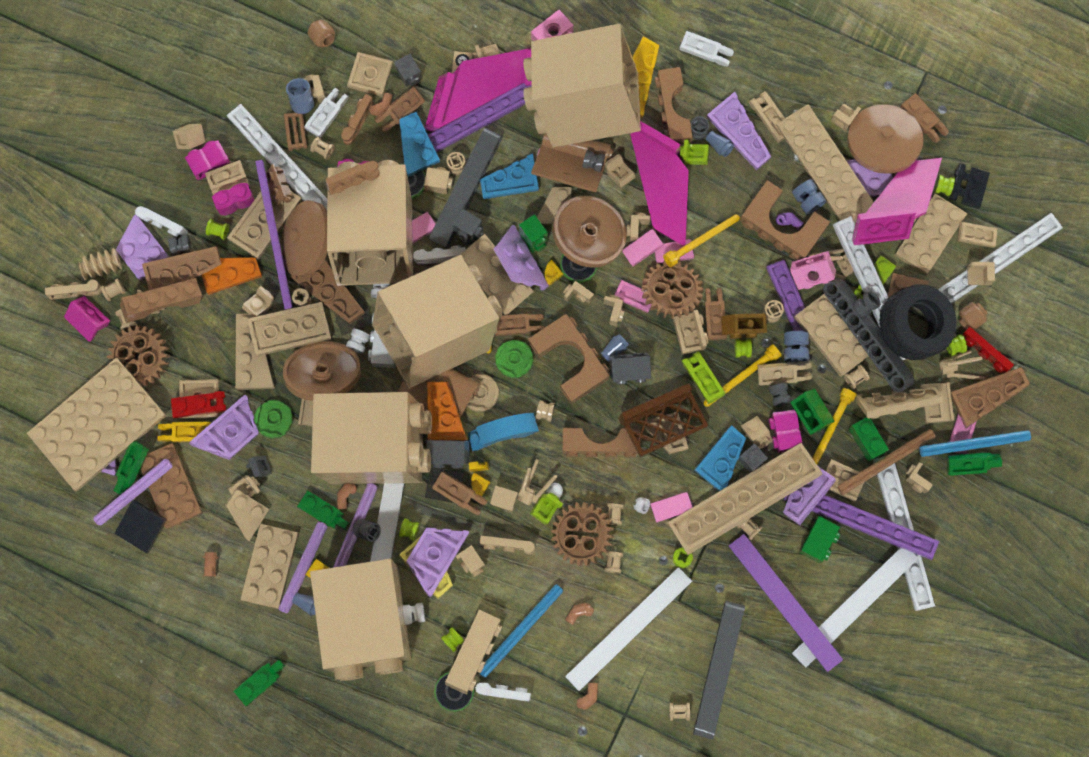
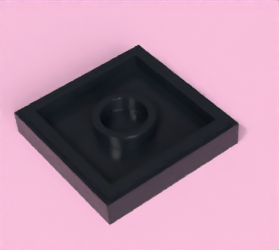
[114,500,167,554]

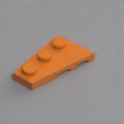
[201,258,262,295]
[427,381,467,440]

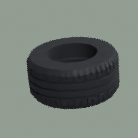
[879,284,957,360]

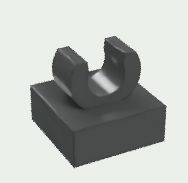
[246,456,272,478]

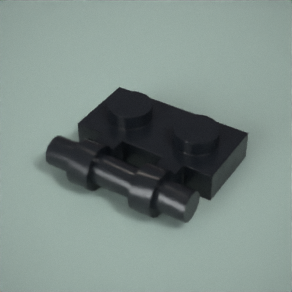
[949,164,990,209]

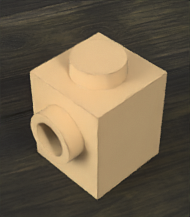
[424,167,453,194]

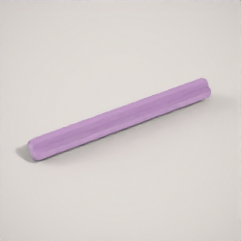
[93,459,173,525]
[333,483,377,568]
[279,522,327,613]

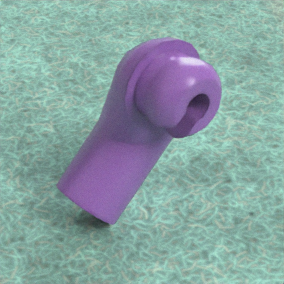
[776,212,804,230]

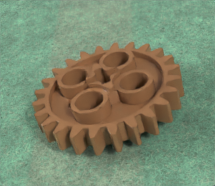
[641,261,703,319]
[107,325,170,387]
[551,502,614,566]

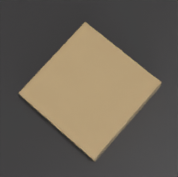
[347,52,394,97]
[179,379,219,419]

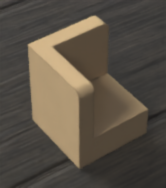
[831,104,861,131]
[173,124,205,149]
[967,262,995,285]
[490,486,518,513]

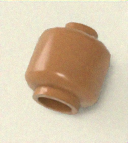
[308,20,335,48]
[958,302,988,330]

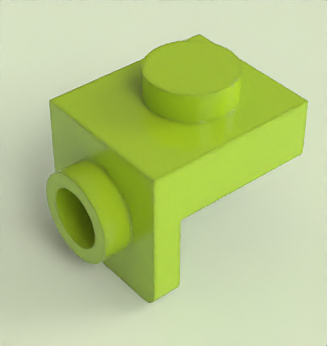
[680,140,710,165]
[530,493,563,525]

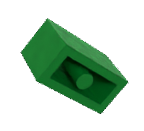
[519,214,548,253]
[790,389,835,435]
[849,417,889,462]
[799,516,841,563]

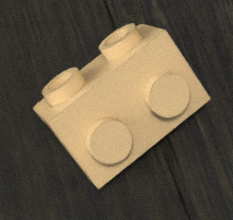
[673,310,708,355]

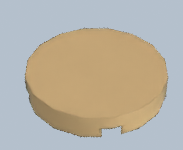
[467,374,499,412]

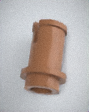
[203,552,218,577]

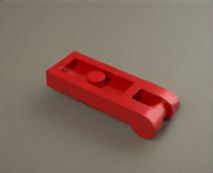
[171,391,227,418]

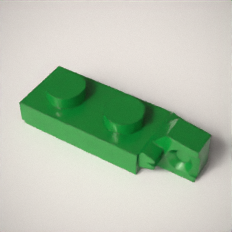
[113,441,149,494]
[947,453,1003,476]
[297,490,350,530]
[233,660,285,707]

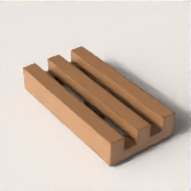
[284,113,307,151]

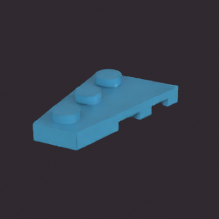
[399,112,440,177]
[480,153,539,199]
[694,425,746,491]

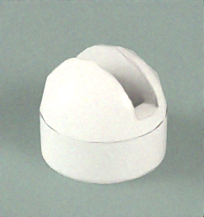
[546,483,563,499]
[633,497,650,514]

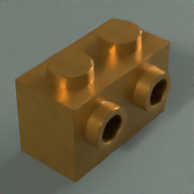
[721,314,767,339]

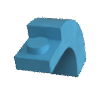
[467,413,539,451]

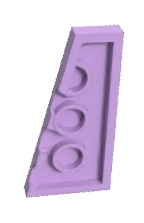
[707,92,771,171]

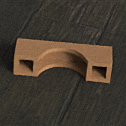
[655,67,693,145]
[120,278,202,323]
[563,428,640,458]

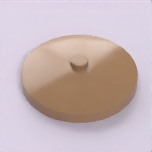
[847,105,923,174]
[552,196,627,267]
[281,200,327,277]
[283,341,361,401]

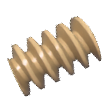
[79,248,122,280]

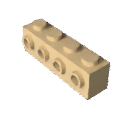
[445,610,502,695]

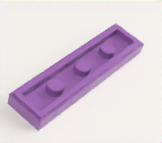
[766,260,805,332]

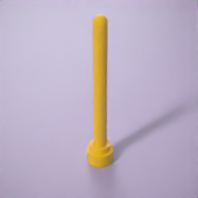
[663,214,740,267]
[704,344,782,407]
[812,388,857,465]

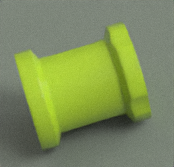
[206,219,230,240]

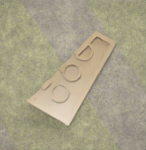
[236,314,275,390]
[856,387,943,419]

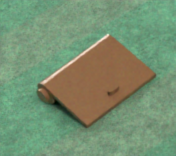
[531,133,614,192]
[397,368,480,419]

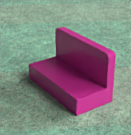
[64,296,110,342]

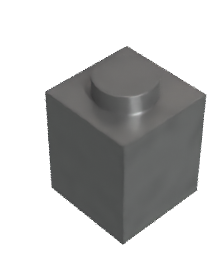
[394,54,422,87]
[738,444,767,473]

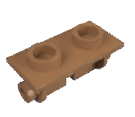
[266,164,293,206]

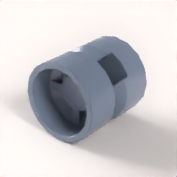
[286,78,315,114]
[792,179,827,215]
[784,331,809,363]

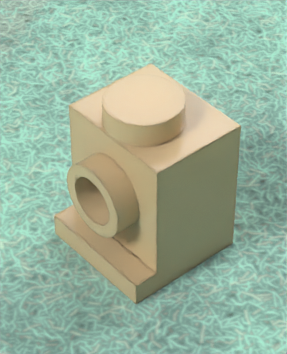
[455,545,485,578]

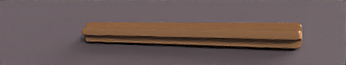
[837,429,935,495]

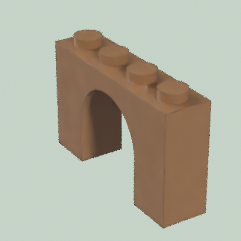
[740,180,830,261]
[528,314,610,405]

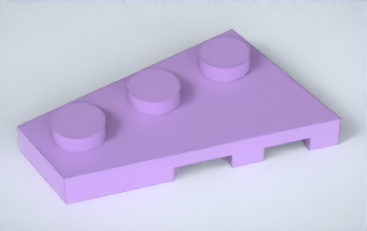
[783,466,836,525]

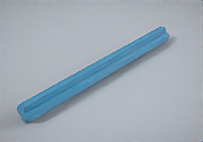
[919,430,1031,457]
[480,584,563,677]

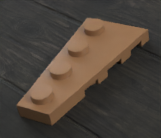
[142,246,222,290]
[290,259,365,324]
[951,367,1030,429]

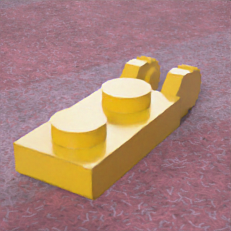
[157,422,211,442]

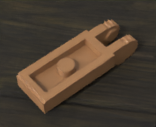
[374,86,425,132]
[900,93,949,143]
[341,94,374,146]
[326,160,380,195]
[705,288,727,341]
[494,314,545,336]
[432,471,488,515]

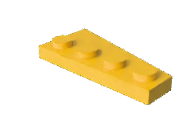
[632,36,659,118]

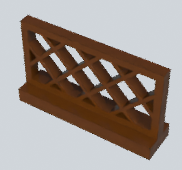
[618,383,708,457]

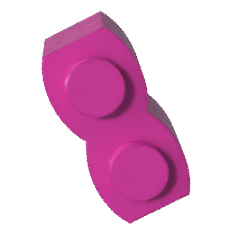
[185,140,230,180]
[212,183,255,216]
[769,410,802,453]

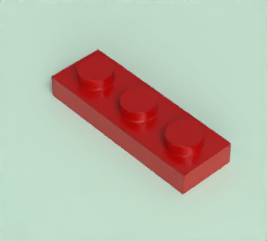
[962,327,1014,373]

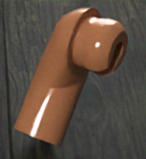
[369,93,393,116]
[337,483,357,510]
[565,603,594,625]
[577,683,598,710]

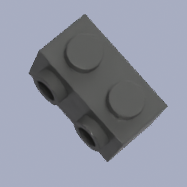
[452,209,484,245]
[609,352,651,384]
[427,440,469,468]

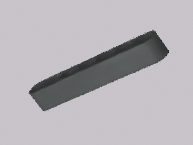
[429,128,502,248]
[823,278,914,392]
[693,601,745,740]

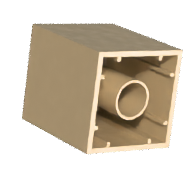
[523,24,641,147]
[327,160,413,286]
[372,255,502,388]
[311,392,432,484]
[310,559,411,681]

